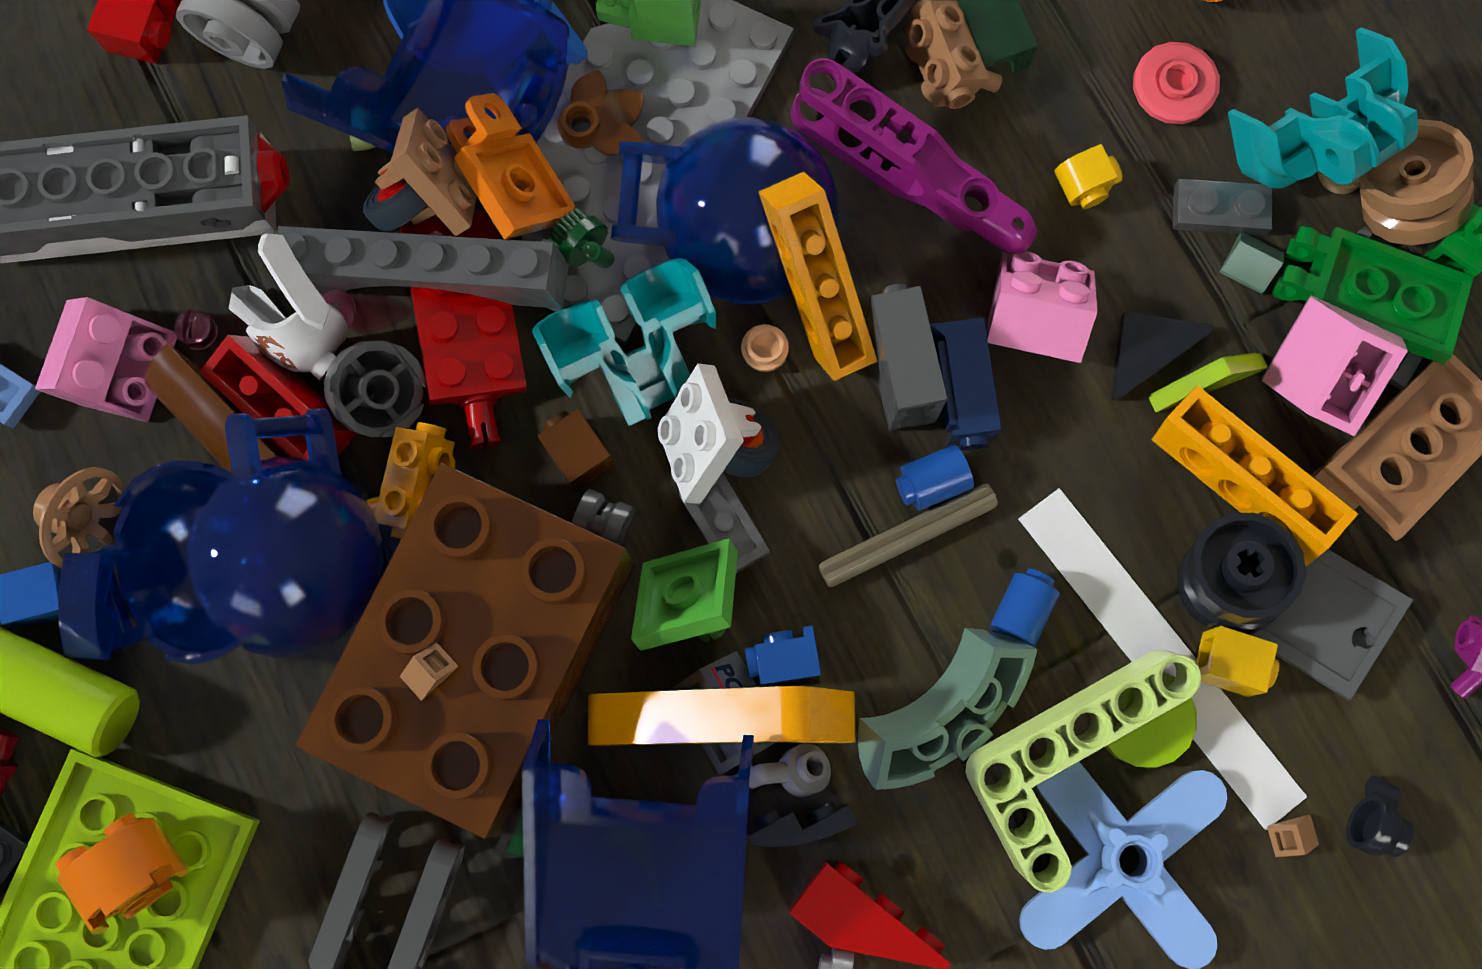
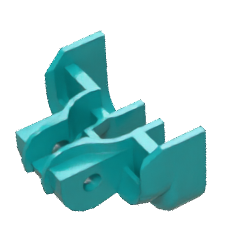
[1228,27,1418,188]
[532,258,716,426]

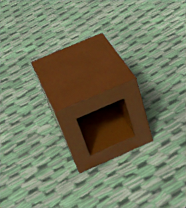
[537,409,615,492]

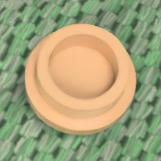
[741,324,789,372]

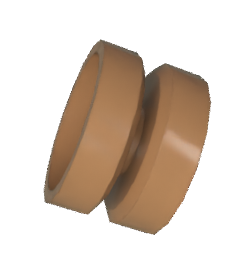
[1359,119,1474,246]

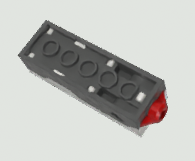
[0,115,290,263]

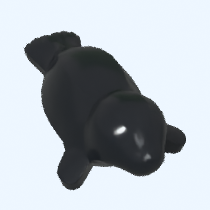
[813,0,914,80]

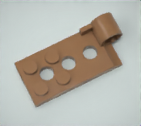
[1310,354,1482,541]

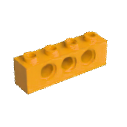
[758,172,877,381]
[1151,385,1358,567]

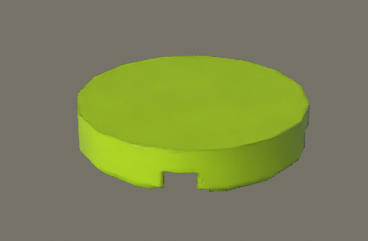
[1105,672,1197,768]

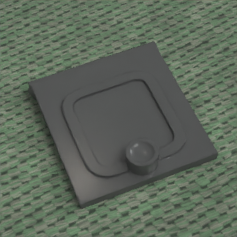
[1251,549,1413,701]

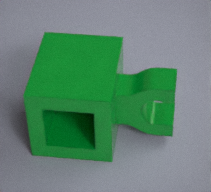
[1422,204,1482,277]

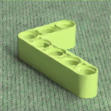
[966,649,1201,893]

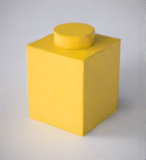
[1195,626,1279,697]

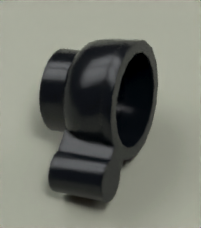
[1346,776,1413,858]

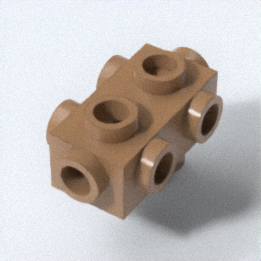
[904,0,1002,109]

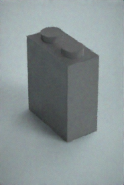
[865,284,947,432]

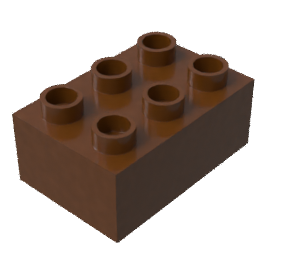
[295,463,635,839]

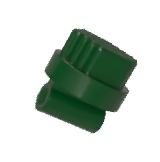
[549,207,614,269]

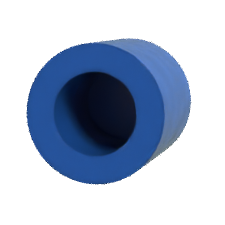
[895,444,974,511]
[990,569,1060,647]

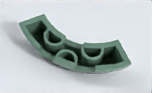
[857,628,1038,790]

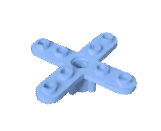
[1019,762,1227,969]

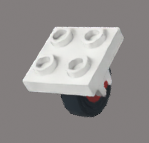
[657,364,780,504]

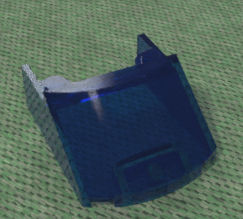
[281,0,570,153]
[522,719,754,969]

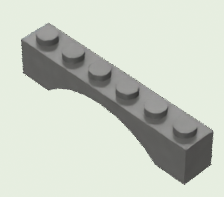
[277,226,569,309]

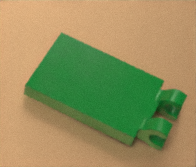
[1272,226,1474,364]

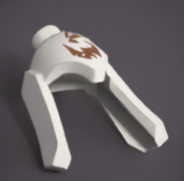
[229,233,348,381]

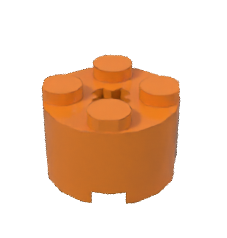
[55,813,188,935]

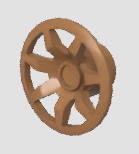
[33,467,129,570]

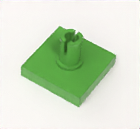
[631,538,738,651]

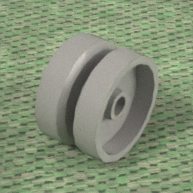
[176,0,300,69]

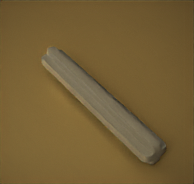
[819,484,998,587]

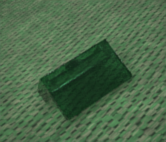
[957,0,1038,73]

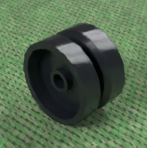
[1177,513,1306,635]

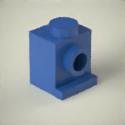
[745,625,821,687]

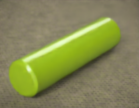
[0,626,140,757]

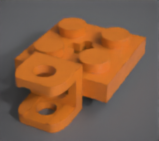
[445,93,576,240]

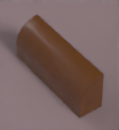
[145,343,321,527]

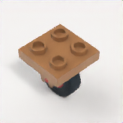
[363,108,477,236]

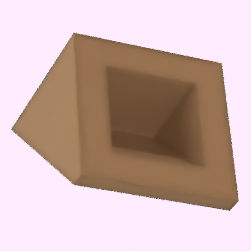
[400,642,458,701]
[1267,814,1319,857]

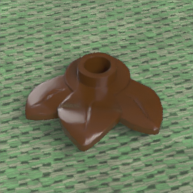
[558,70,644,156]

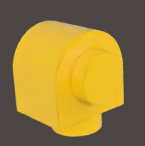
[1054,144,1122,209]

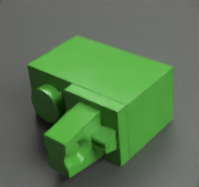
[596,0,701,46]

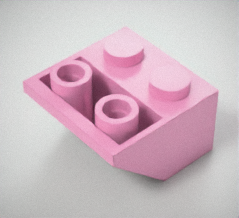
[987,251,1097,363]
[1262,295,1408,437]
[35,297,178,422]

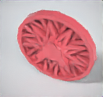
[1133,42,1220,124]

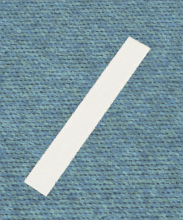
[1018,488,1307,830]

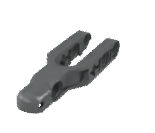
[308,812,465,969]

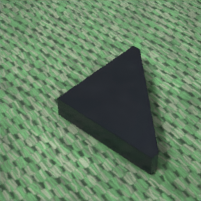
[1111,312,1212,401]

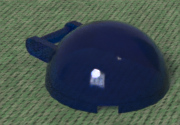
[611,117,839,304]
[188,408,384,658]
[82,460,290,664]

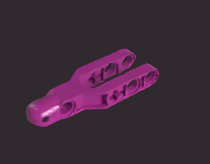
[791,58,1037,254]

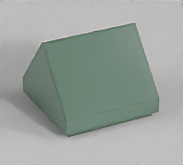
[1220,231,1284,294]

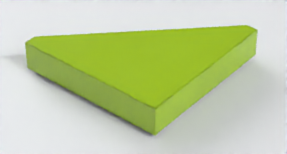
[1149,353,1268,412]

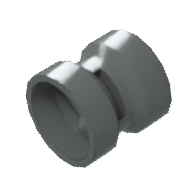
[572,489,635,545]

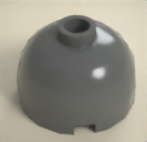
[324,341,426,438]

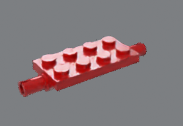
[400,210,527,450]

